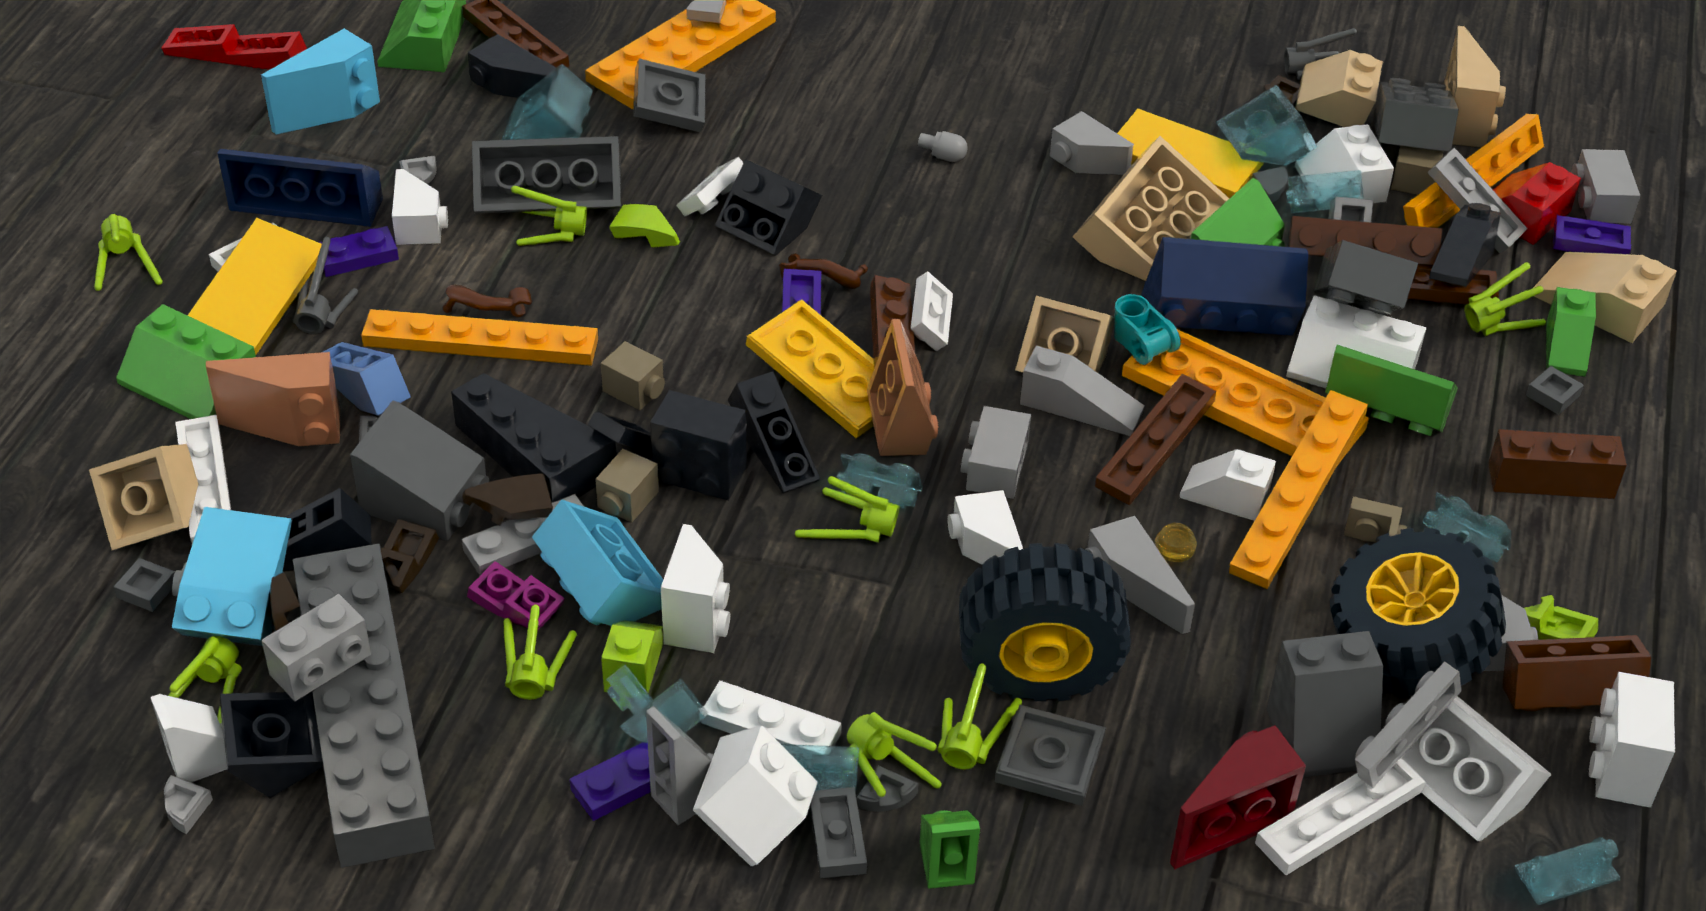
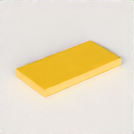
[1117,109,1265,199]
[187,218,322,355]
[746,299,874,438]

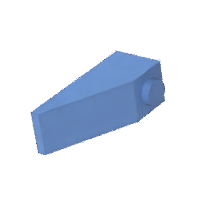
[321,342,411,416]

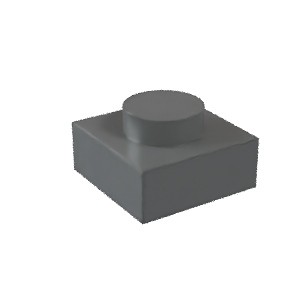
[1526,366,1584,415]
[114,558,175,612]

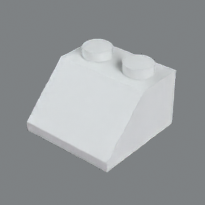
[1295,124,1394,210]
[661,524,730,653]
[693,725,818,866]

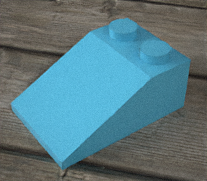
[261,28,380,134]
[172,507,292,646]

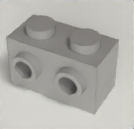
[1571,149,1640,224]
[961,406,1031,499]
[262,594,371,701]

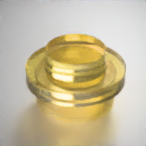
[1155,523,1197,562]

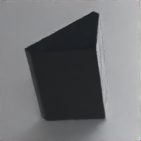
[219,691,323,798]

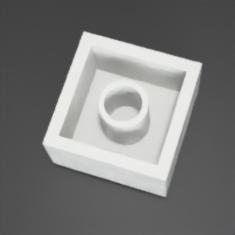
[1589,672,1675,808]

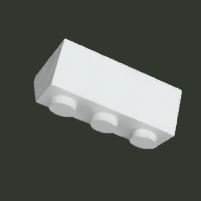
[1286,295,1426,388]
[1401,696,1551,841]

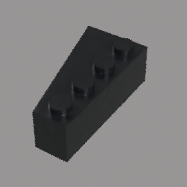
[451,373,616,503]

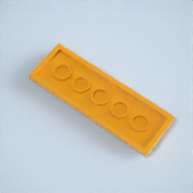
[585,0,776,110]
[1122,329,1369,466]

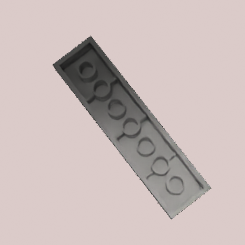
[293,543,435,868]

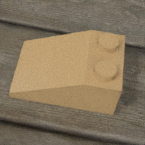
[1444,26,1506,148]
[1533,252,1677,343]

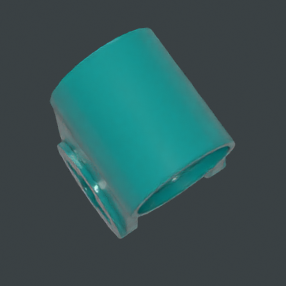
[1114,294,1181,365]

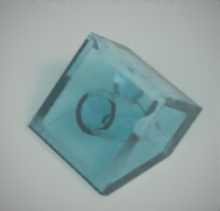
[502,64,593,140]
[1216,85,1317,166]

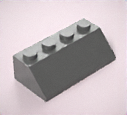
[472,136,621,214]

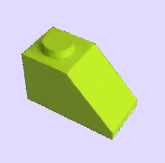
[601,620,664,698]

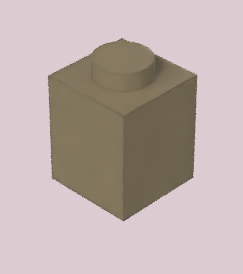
[1391,145,1444,195]
[601,341,665,410]
[595,449,659,523]

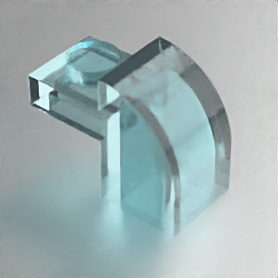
[606,664,708,743]

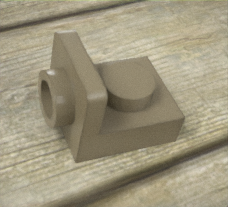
[1344,496,1407,543]

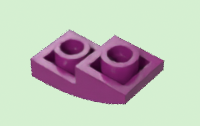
[467,561,565,630]

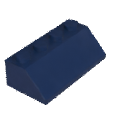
[217,149,383,227]
[1141,237,1308,336]

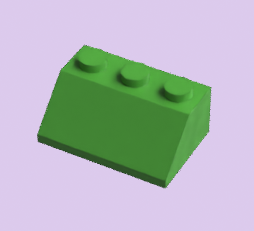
[377,0,466,72]
[1191,178,1285,247]
[116,304,256,419]
[1325,345,1458,436]

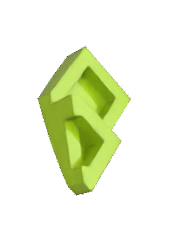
[609,204,680,247]
[1524,595,1598,640]

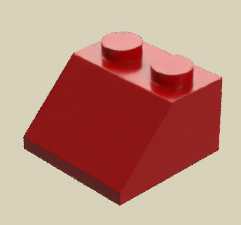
[1493,162,1581,245]

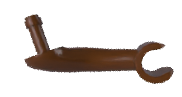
[779,253,868,289]
[443,285,532,317]

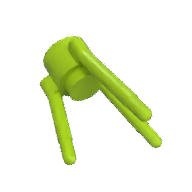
[511,186,587,246]
[94,214,163,291]
[1465,262,1546,336]
[795,476,900,543]
[503,604,577,700]
[168,636,242,723]
[937,663,1022,769]
[846,712,941,797]

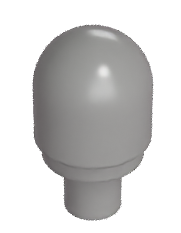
[918,131,968,162]

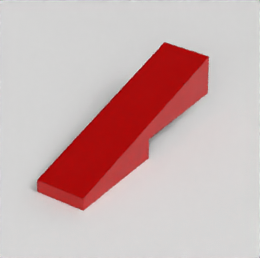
[162,24,307,70]

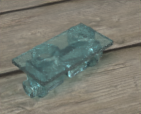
[1286,170,1364,213]
[836,453,922,509]
[1423,492,1511,562]
[781,744,860,793]
[1514,837,1620,905]

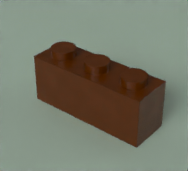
[1488,429,1627,499]
[1502,635,1651,711]

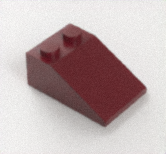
[1170,725,1306,870]

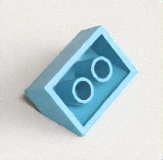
[532,499,663,626]

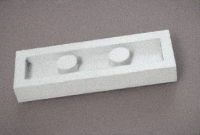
[701,681,841,766]

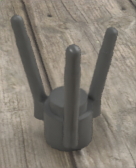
[1284,28,1357,80]
[293,236,358,334]

